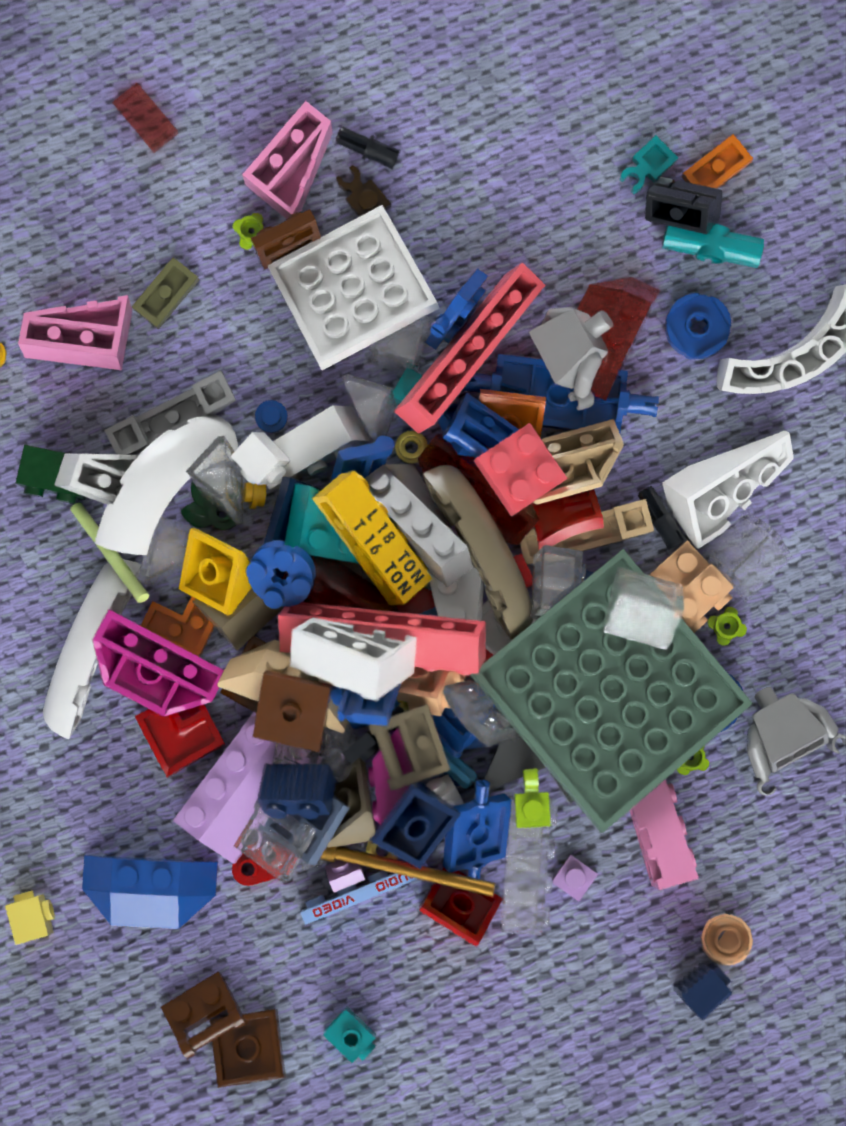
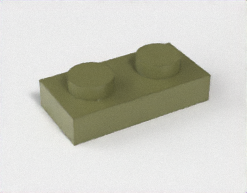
[132,257,199,330]

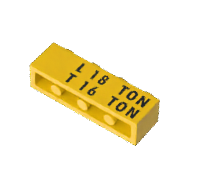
[312,471,432,605]

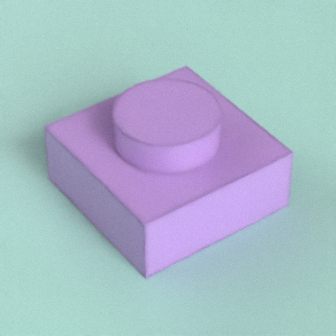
[551,854,598,901]
[325,860,365,893]

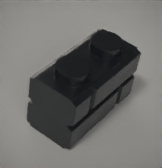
[645,177,722,234]

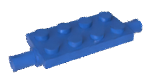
[461,354,659,433]

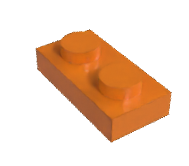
[681,134,754,189]

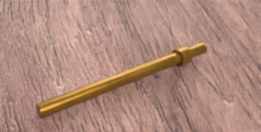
[321,846,496,897]

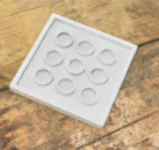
[268,205,439,370]

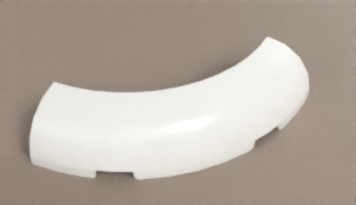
[717,284,846,394]
[95,415,238,555]
[43,559,142,739]

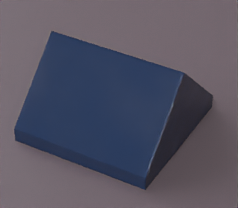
[370,781,461,869]

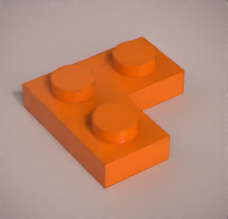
[140,596,215,657]

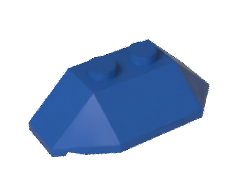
[82,855,218,929]

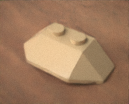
[534,419,624,504]
[217,640,349,734]

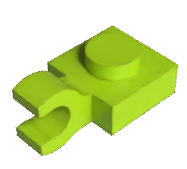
[514,769,551,828]

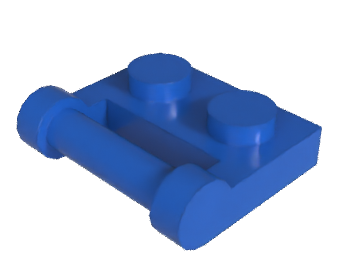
[442,393,519,458]
[330,436,395,482]

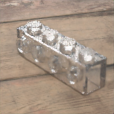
[500,795,558,935]

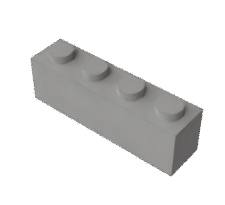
[365,463,473,588]

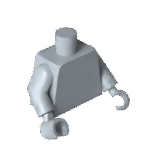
[529,307,613,411]
[747,687,846,796]

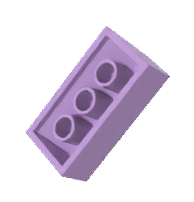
[173,712,315,864]

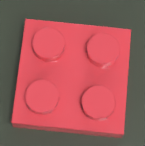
[473,423,568,517]

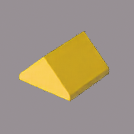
[178,527,251,615]

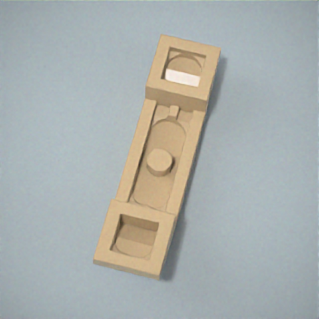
[517,499,654,565]

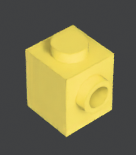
[5,890,55,945]

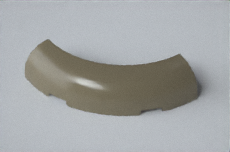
[423,466,534,640]

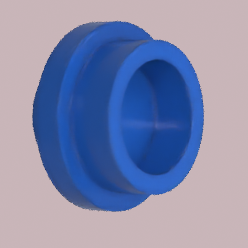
[255,400,288,433]

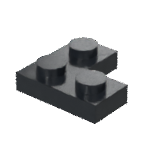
[343,701,409,764]

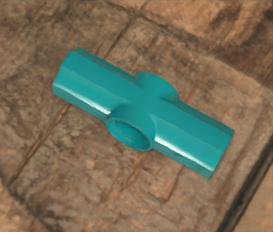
[662,224,764,268]

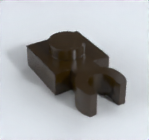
[336,165,391,217]

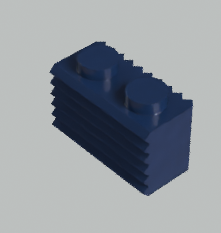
[257,763,336,819]
[673,963,733,1021]

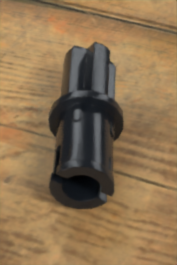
[336,127,401,170]
[638,486,687,550]

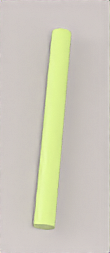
[71,503,149,603]

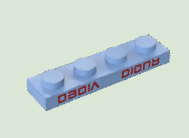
[300,861,429,925]

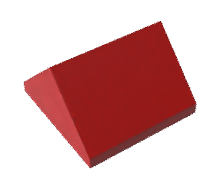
[419,867,503,947]

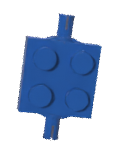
[425,269,488,350]
[443,780,512,879]

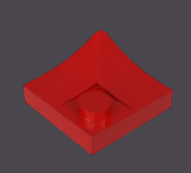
[529,489,604,552]
[134,705,225,778]

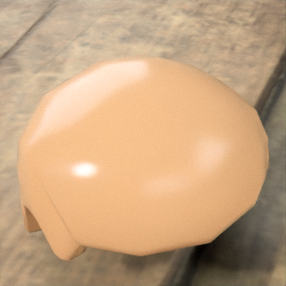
[701,914,753,966]

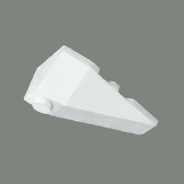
[662,431,794,549]

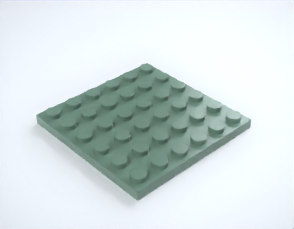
[470,549,753,833]

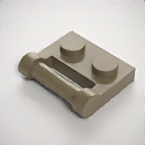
[368,704,450,790]

